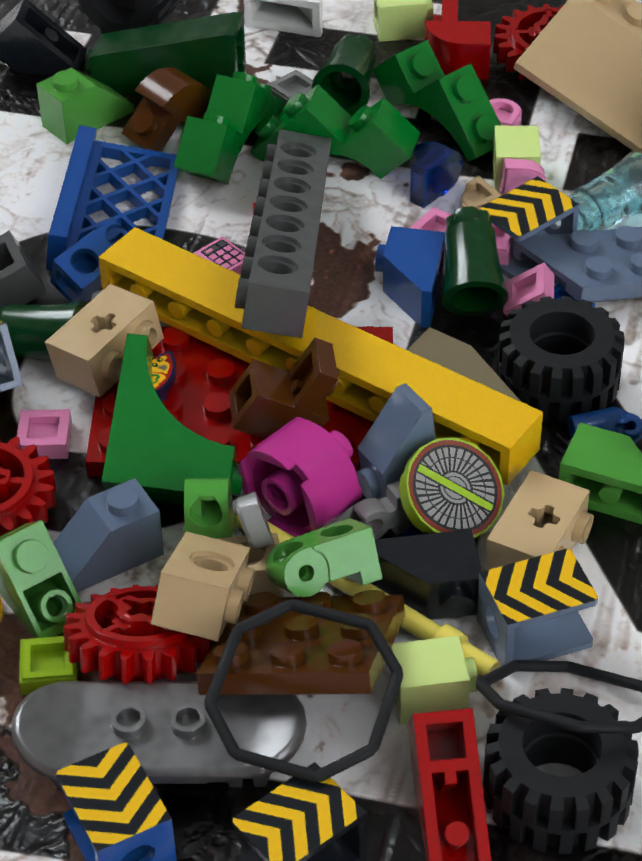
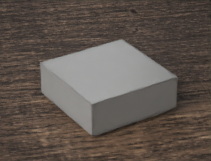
[267,70,313,109]

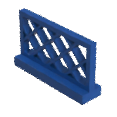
[46,125,179,271]

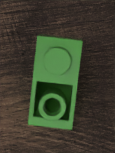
[0,520,82,638]

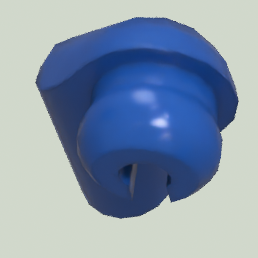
[567,406,642,444]

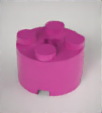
[238,417,362,537]

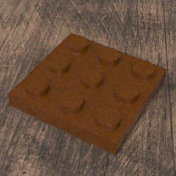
[196,590,405,695]

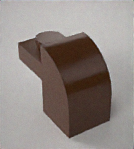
[121,67,212,152]
[229,338,339,439]

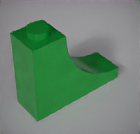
[101,333,243,505]

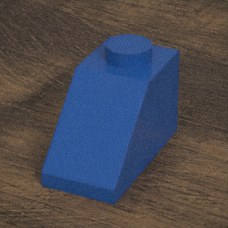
[375,226,445,328]

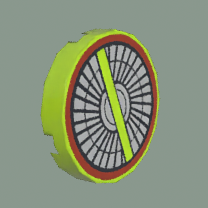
[399,437,505,539]

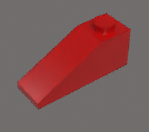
[407,708,491,861]

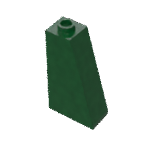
[86,12,247,97]

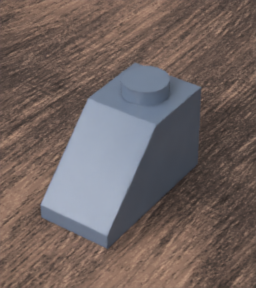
[356,383,436,500]
[53,478,164,592]

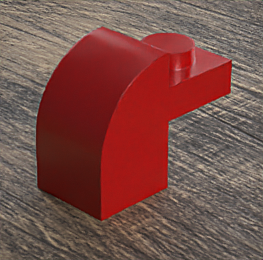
[424,0,491,79]

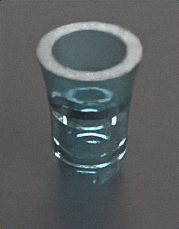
[568,151,642,231]

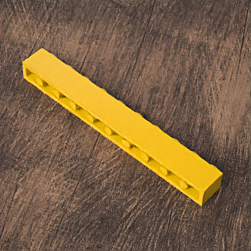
[98,227,543,486]

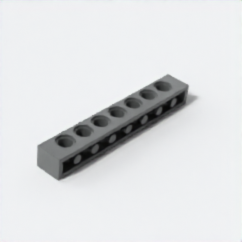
[235,129,332,338]

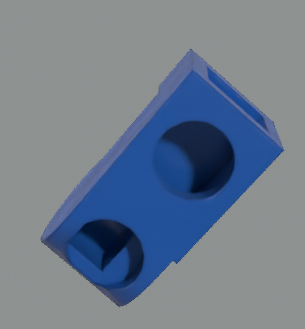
[50,219,128,303]

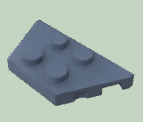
[512,226,642,302]

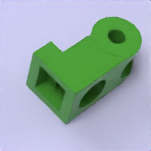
[183,478,237,538]
[266,518,383,597]

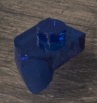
[410,142,464,208]

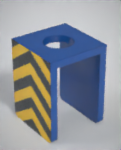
[56,743,177,861]

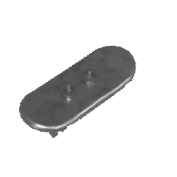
[11,681,307,788]

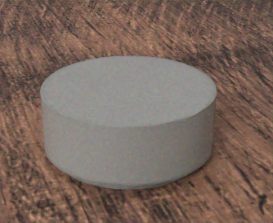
[235,492,274,550]

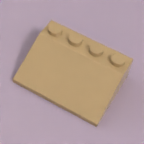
[514,0,642,157]

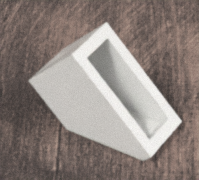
[244,0,322,38]

